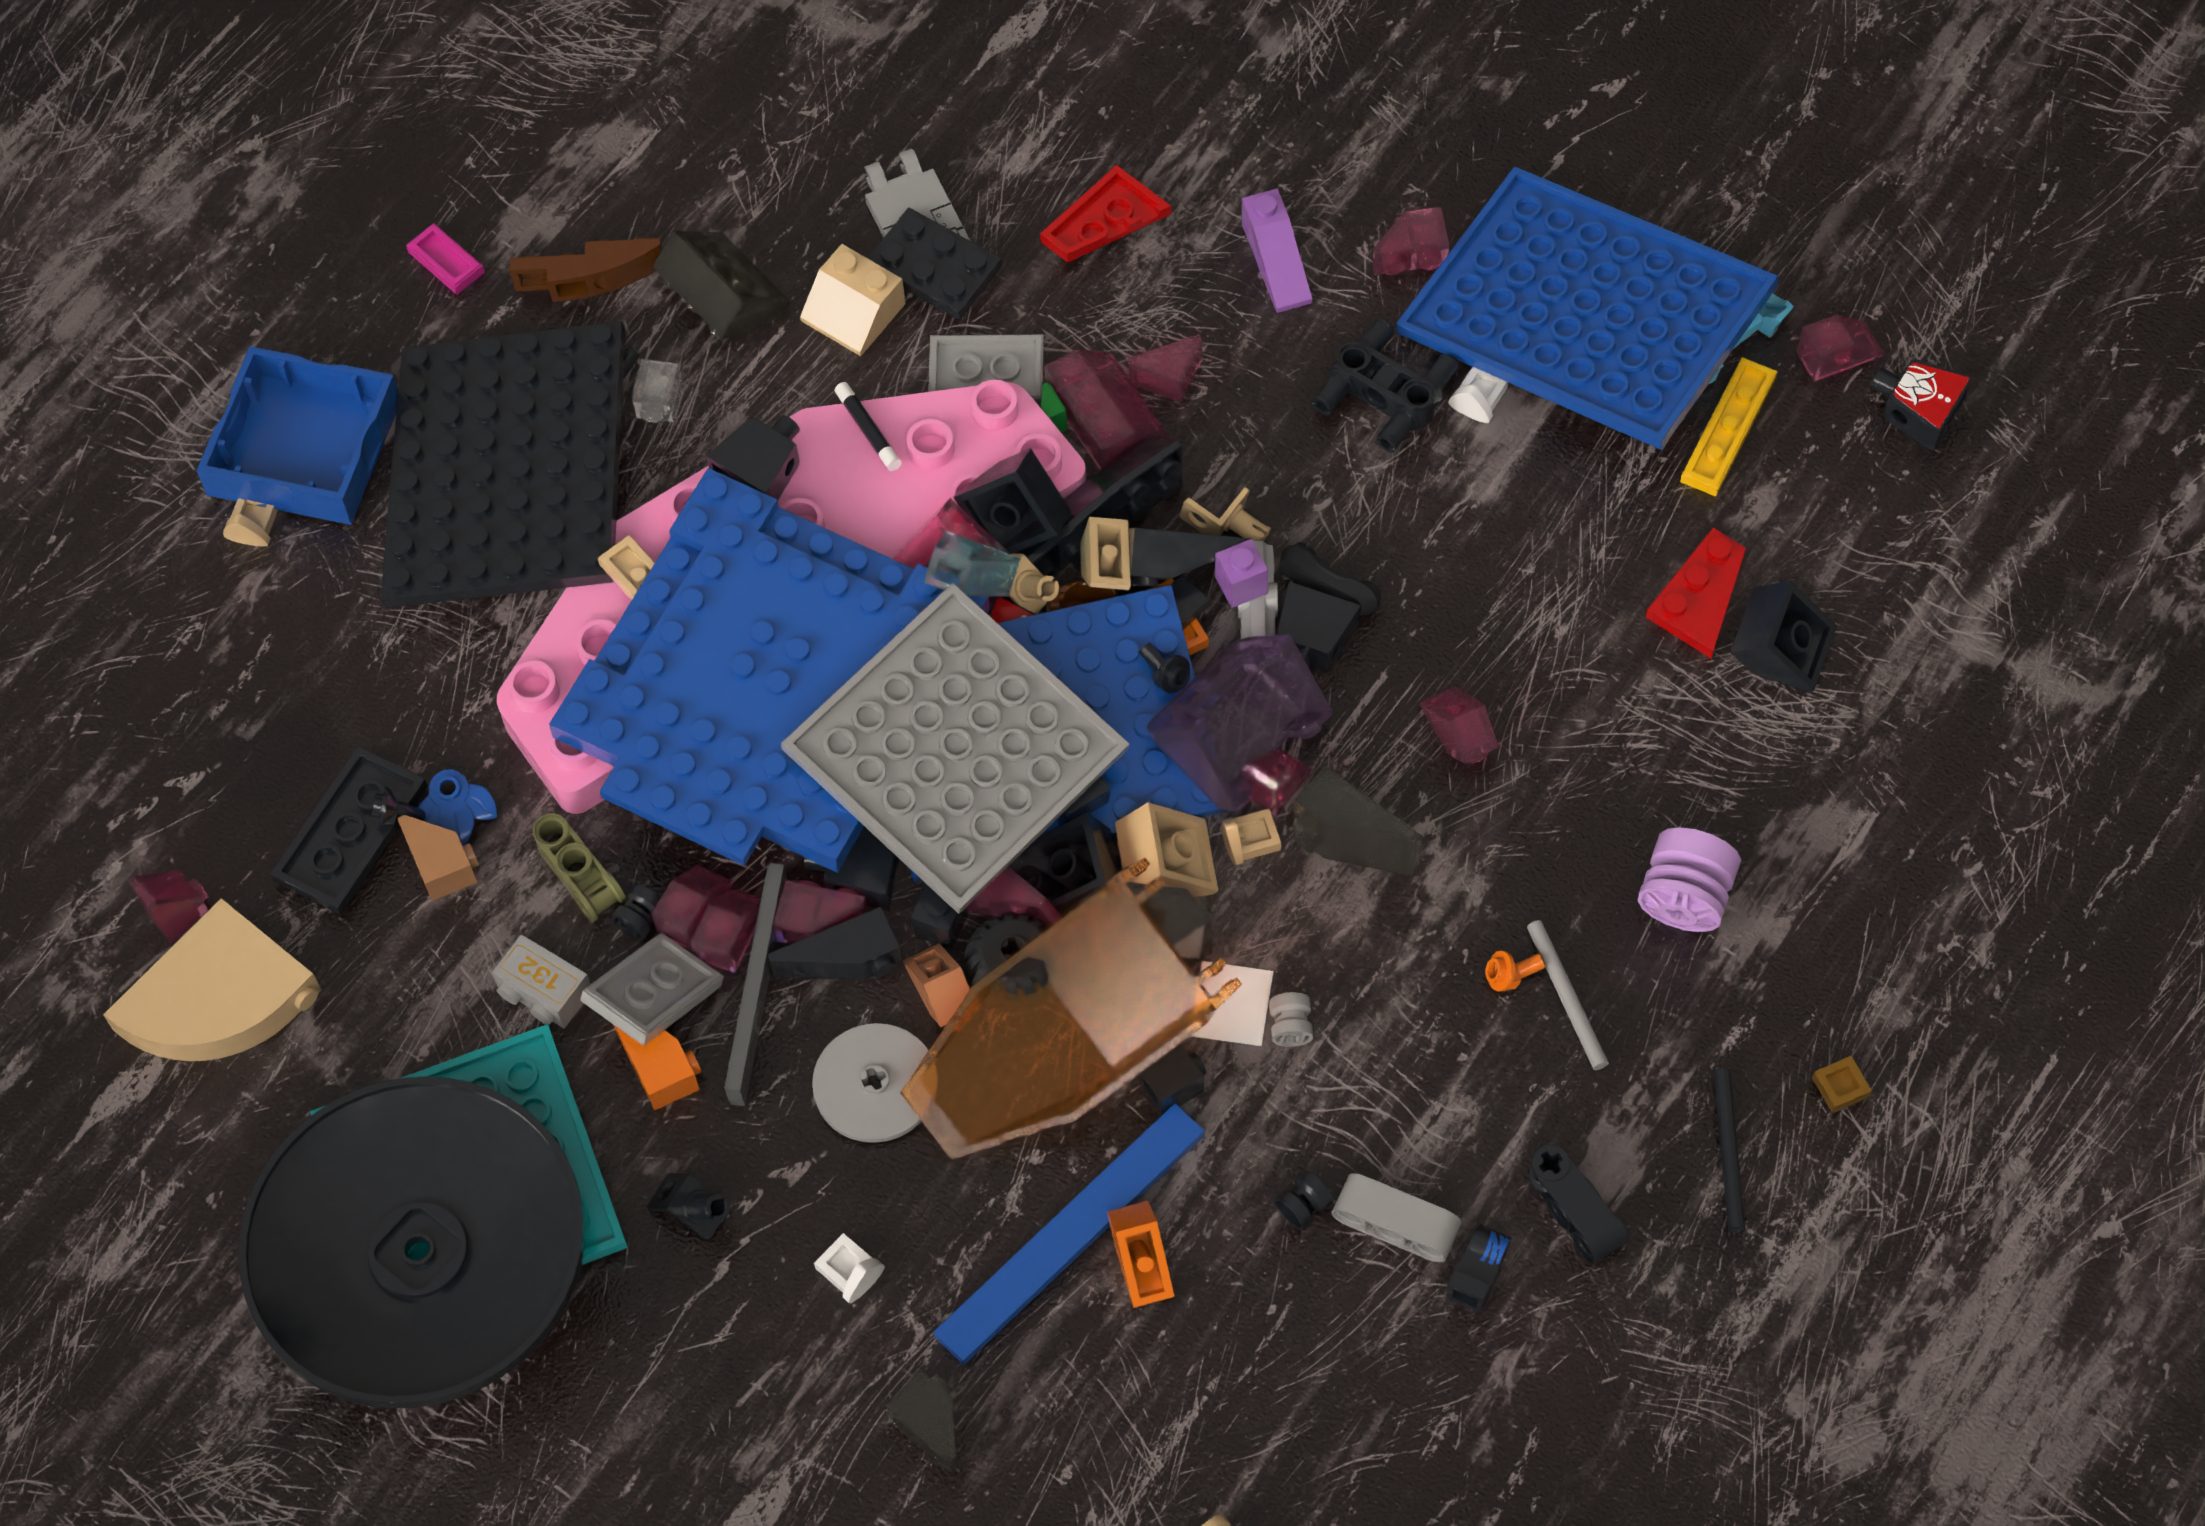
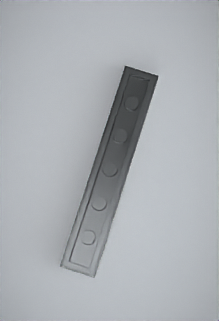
[724,863,788,1106]

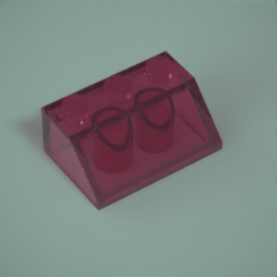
[1045,349,1169,471]

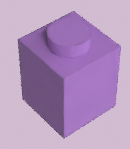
[1215,539,1268,608]

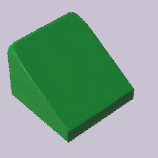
[1041,382,1067,433]

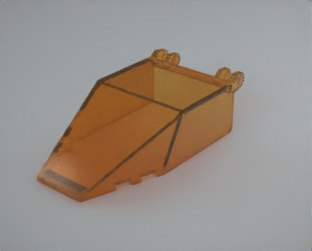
[900,857,1242,1160]

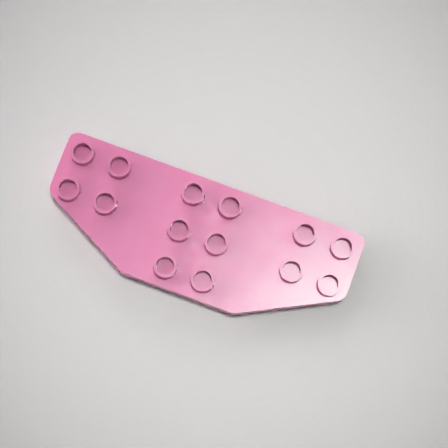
[497,380,1086,814]

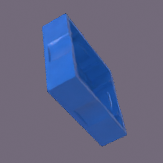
[197,346,398,525]

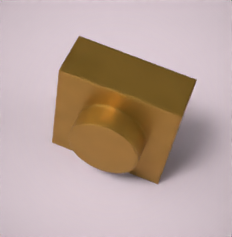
[1812,1056,1872,1113]

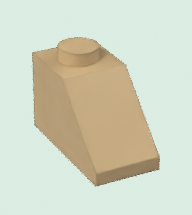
[1080,517,1131,590]

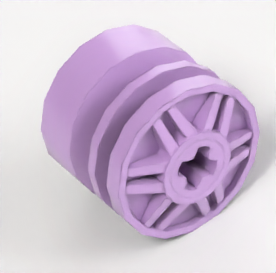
[1638,827,1741,932]

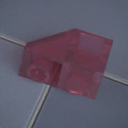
[1372,207,1449,275]
[773,880,868,944]

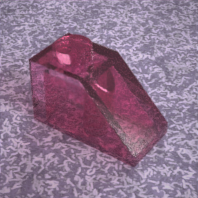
[1797,314,1884,382]
[1419,686,1499,764]
[652,865,733,950]
[128,870,209,943]
[692,887,761,973]

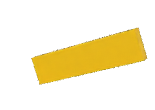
[1680,357,1777,496]

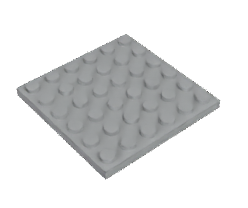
[781,583,1129,914]

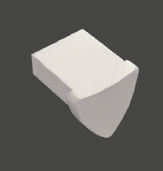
[1448,367,1508,423]
[814,1233,885,1303]

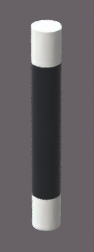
[835,382,902,471]

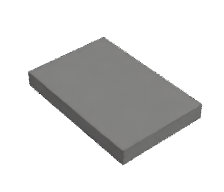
[928,334,1044,406]
[580,932,724,1046]

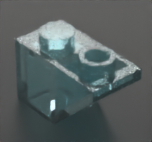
[924,531,1021,596]

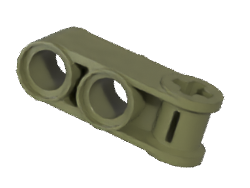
[533,813,627,923]

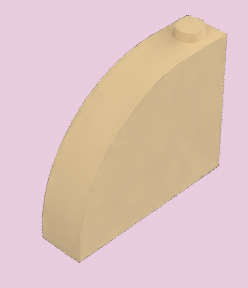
[103,898,322,1061]

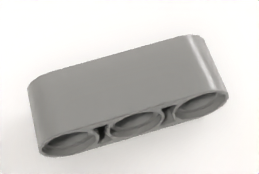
[1331,1173,1462,1263]

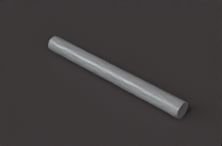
[1527,920,1609,1070]

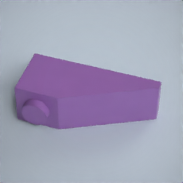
[1242,188,1312,313]

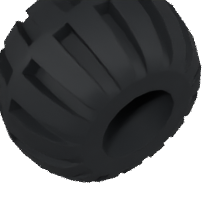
[963,912,1067,1014]

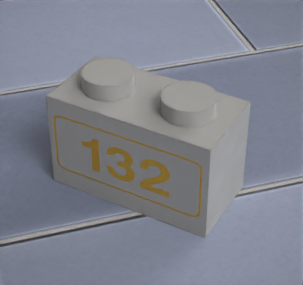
[492,934,591,1029]

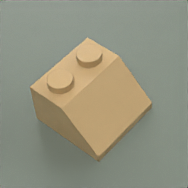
[800,244,906,356]
[1115,802,1218,903]

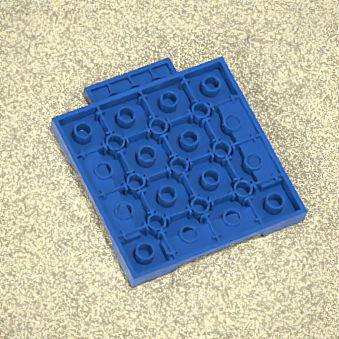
[549,468,989,873]

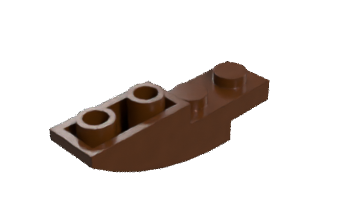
[509,237,665,302]

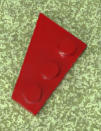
[1040,165,1171,263]
[1646,528,1746,659]

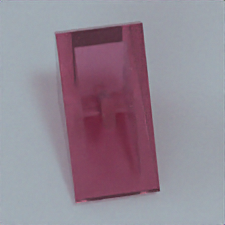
[1128,334,1202,402]
[1243,748,1312,817]

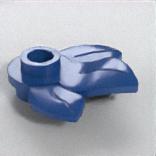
[418,769,497,846]

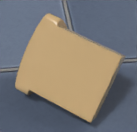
[223,498,278,546]
[1221,809,1281,865]

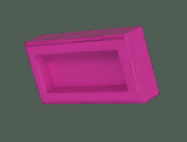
[406,223,485,295]

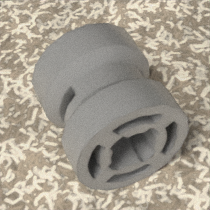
[1269,992,1313,1047]

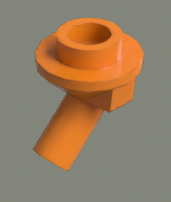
[1485,950,1545,992]

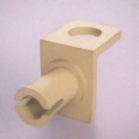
[1179,487,1271,541]
[979,553,1059,614]

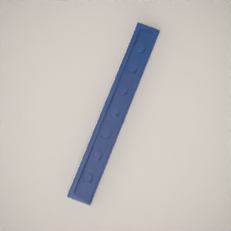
[933,1103,1205,1365]

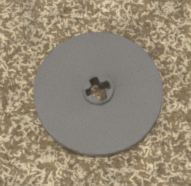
[812,1023,938,1142]

